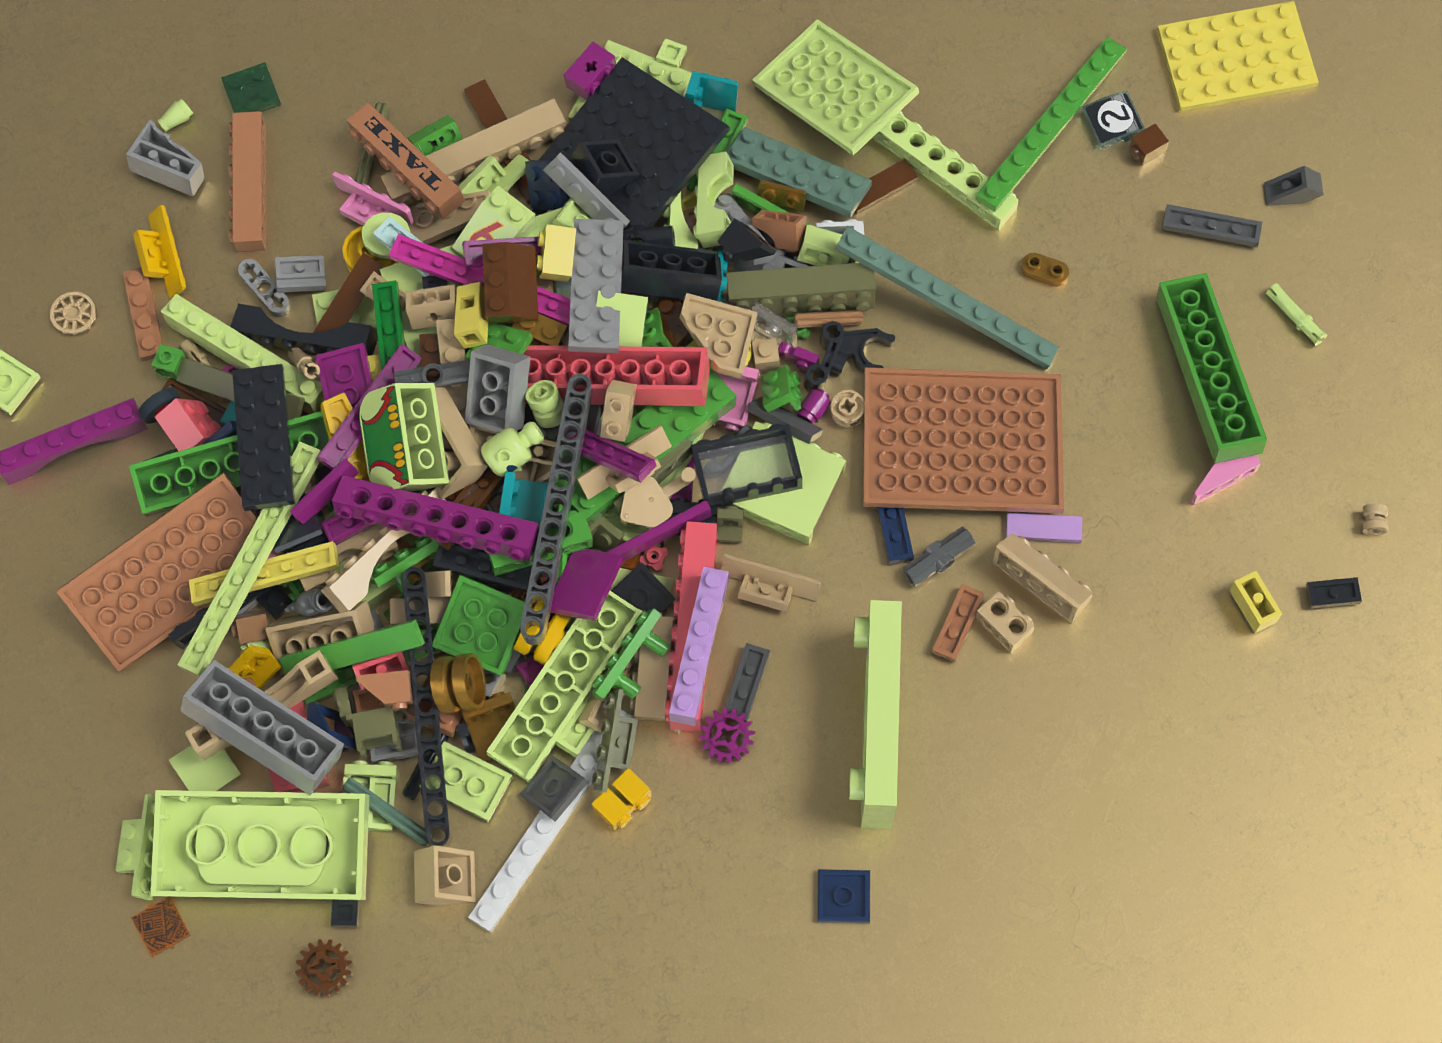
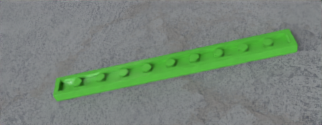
[975,37,1127,212]

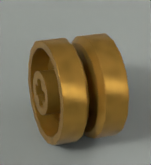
[430,653,486,714]

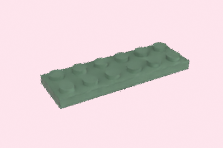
[727,127,872,218]

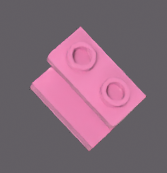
[711,367,760,432]

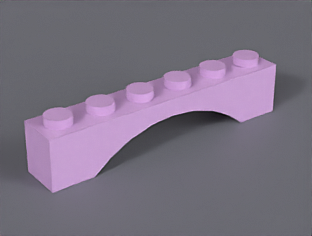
[669,566,729,726]

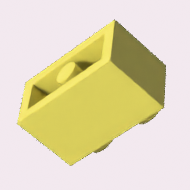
[536,224,576,282]
[1229,571,1282,633]

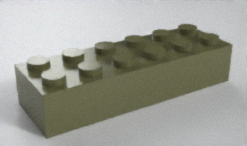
[727,263,876,319]

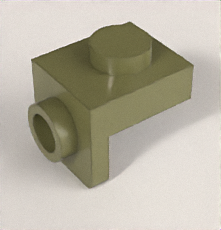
[717,506,743,543]

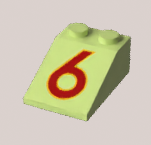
[452,185,537,258]

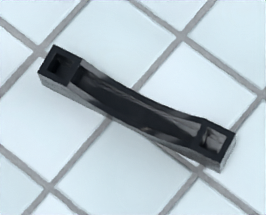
[230,303,378,356]

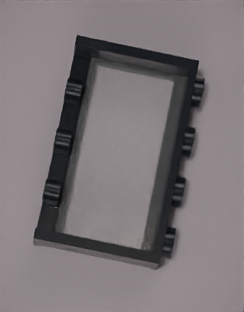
[691,424,803,508]

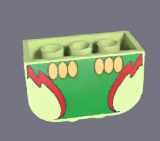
[360,383,449,491]

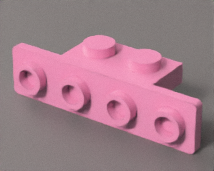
[331,171,414,226]

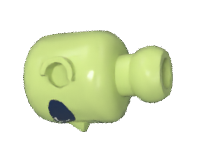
[481,422,544,477]

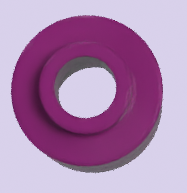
[797,388,831,424]

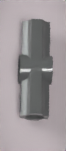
[394,359,470,387]
[902,526,976,587]

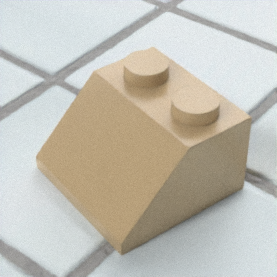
[414,845,476,905]

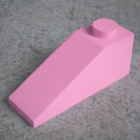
[1191,455,1261,505]

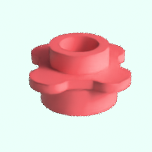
[640,546,668,571]

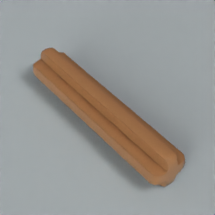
[793,310,864,328]

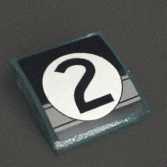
[1082,91,1145,150]

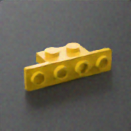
[133,205,186,299]

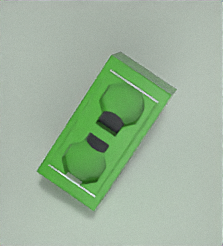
[407,115,463,156]

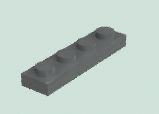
[1162,204,1262,247]

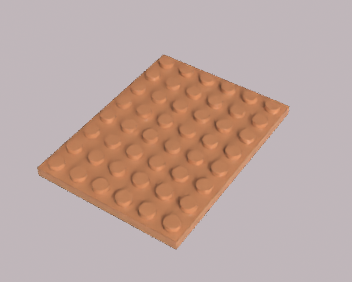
[863,368,1064,513]

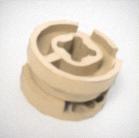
[831,390,864,429]

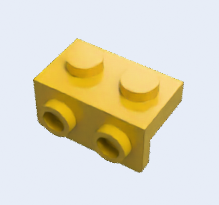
[227,645,281,690]

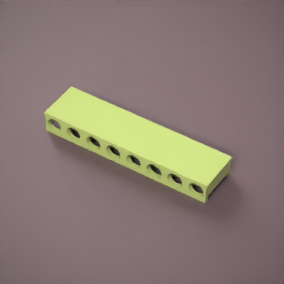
[486,591,643,783]

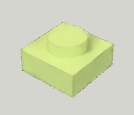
[656,38,687,68]

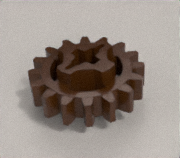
[295,939,354,997]

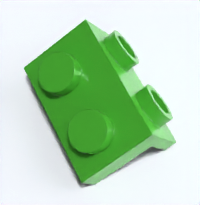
[761,364,802,413]

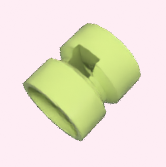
[525,380,564,428]

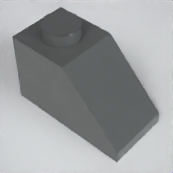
[1264,166,1324,205]

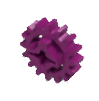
[699,707,756,763]

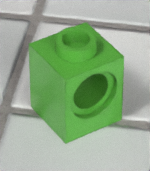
[151,344,187,383]

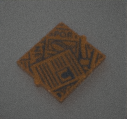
[131,896,191,957]

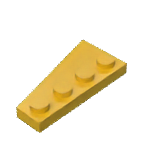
[320,392,371,482]

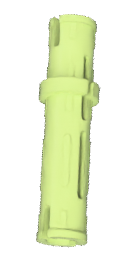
[1266,283,1327,346]

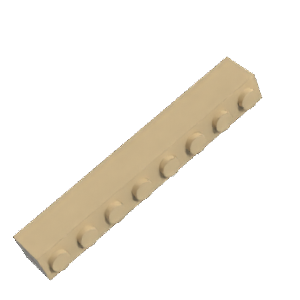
[381,99,567,206]

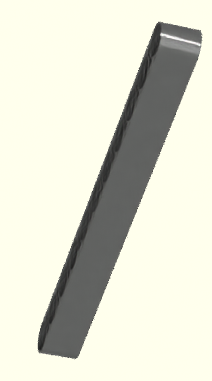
[521,373,592,645]

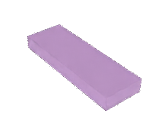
[1006,513,1082,543]

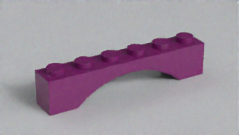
[0,398,148,485]

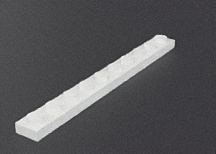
[468,709,634,933]

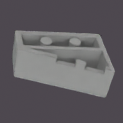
[126,120,204,196]

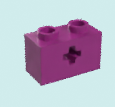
[563,42,616,100]

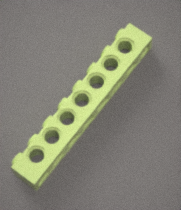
[872,111,1018,230]

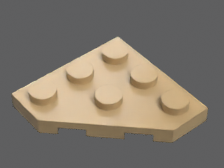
[680,293,758,379]

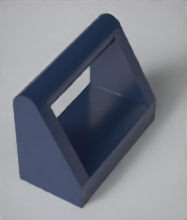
[307,702,357,752]

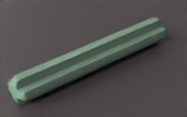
[342,778,433,846]

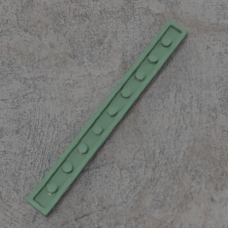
[835,226,1059,370]

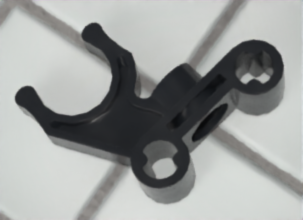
[803,321,895,391]

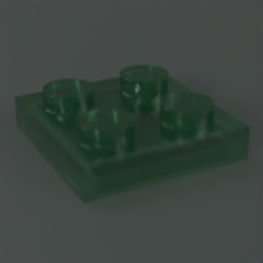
[221,62,281,113]

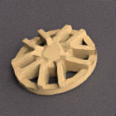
[50,291,96,336]

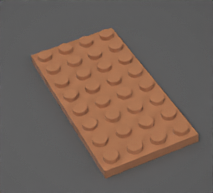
[56,472,284,672]

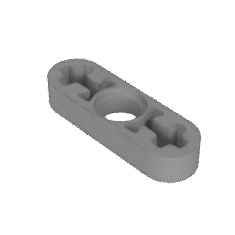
[238,259,291,317]

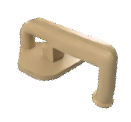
[619,467,696,528]

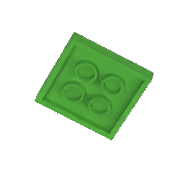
[432,575,525,675]

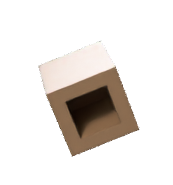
[230,610,268,644]

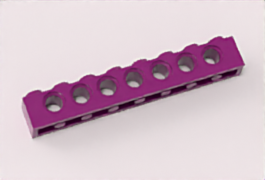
[332,475,539,562]

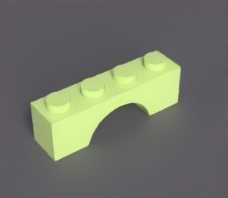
[693,151,734,248]

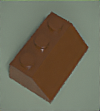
[482,242,539,324]

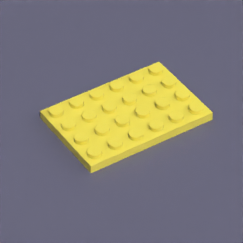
[1157,1,1319,112]

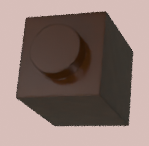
[1129,123,1169,166]

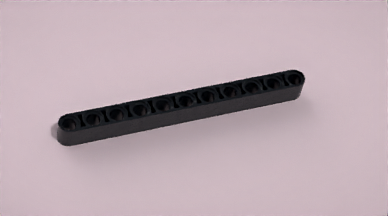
[402,566,450,847]

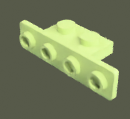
[458,154,529,230]
[115,794,155,900]

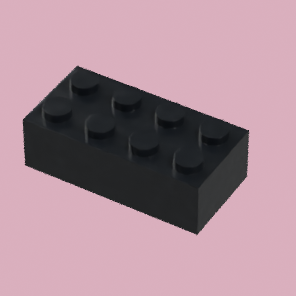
[621,239,722,301]

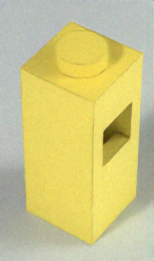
[454,282,488,349]

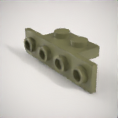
[592,688,638,793]

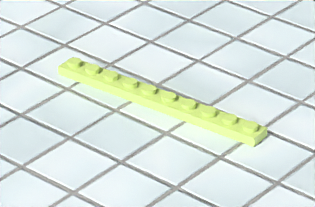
[178,442,321,677]

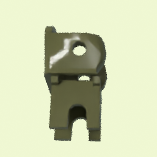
[332,683,408,759]

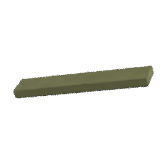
[176,358,305,420]

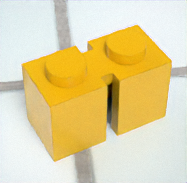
[592,768,651,831]

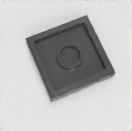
[520,755,588,822]

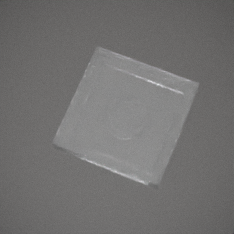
[751,302,798,348]

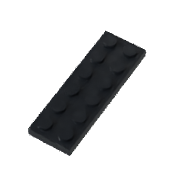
[232,364,295,511]

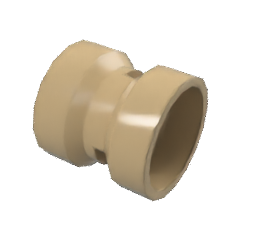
[1363,503,1388,535]

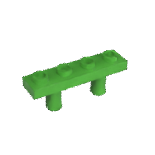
[370,536,439,596]
[591,609,670,699]

